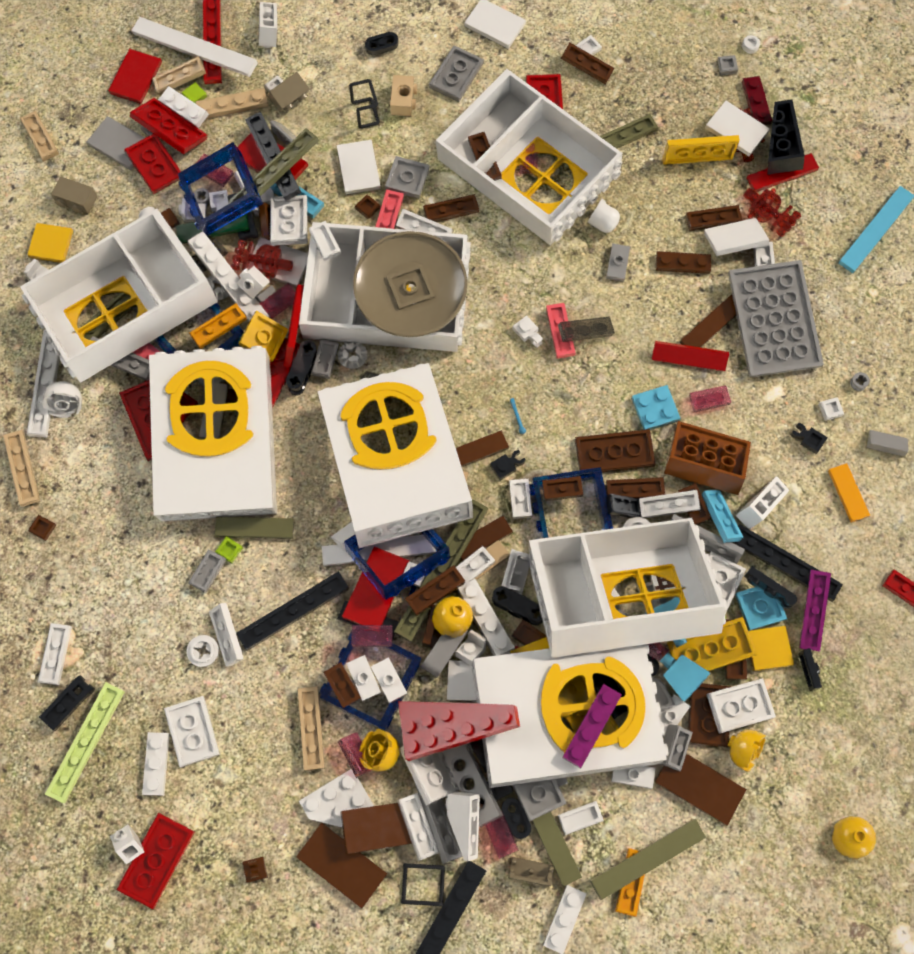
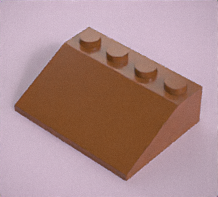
[664,421,751,495]

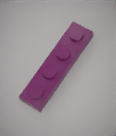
[799,570,831,652]
[562,684,622,769]

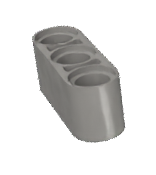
[421,630,468,678]

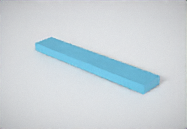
[838,186,914,273]

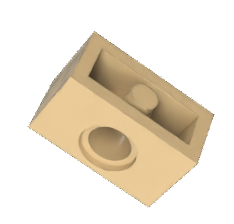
[390,75,418,116]

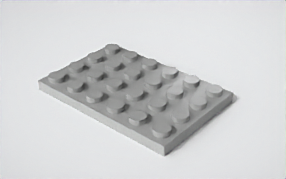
[728,260,824,378]

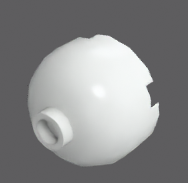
[42,381,82,418]

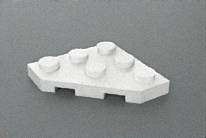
[299,769,374,828]

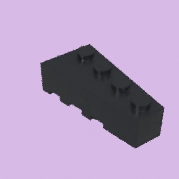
[767,99,805,175]

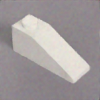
[259,2,277,48]
[736,476,789,529]
[446,792,480,861]

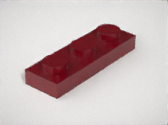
[742,76,772,125]

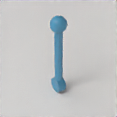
[510,398,526,434]

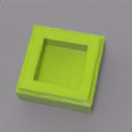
[182,82,207,104]
[215,536,243,563]

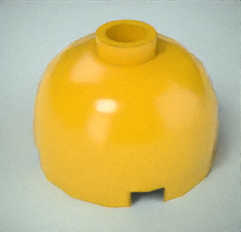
[432,596,473,638]
[360,729,400,772]
[728,729,766,772]
[832,816,876,859]

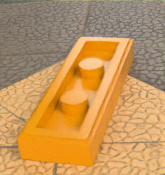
[189,303,247,349]
[828,463,870,523]
[615,848,645,917]

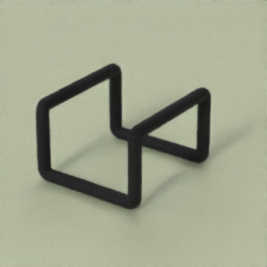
[349,79,380,129]
[401,863,445,906]

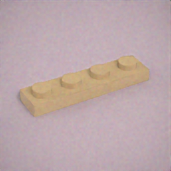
[196,88,269,119]
[3,430,40,507]
[298,686,325,771]

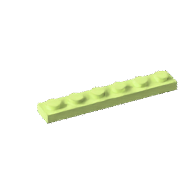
[45,682,125,804]

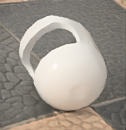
[588,199,620,233]

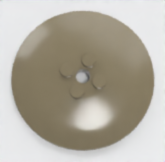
[353,231,467,337]

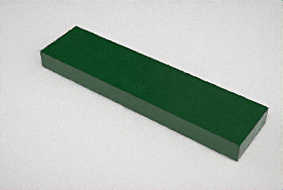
[176,212,249,244]

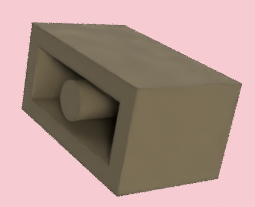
[267,72,310,113]
[51,176,98,214]

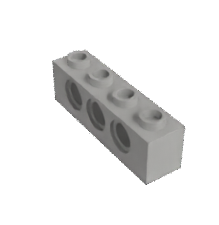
[441,743,503,827]

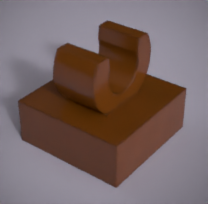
[243,857,268,883]

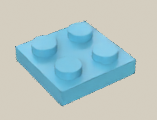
[631,385,681,430]
[735,586,787,631]

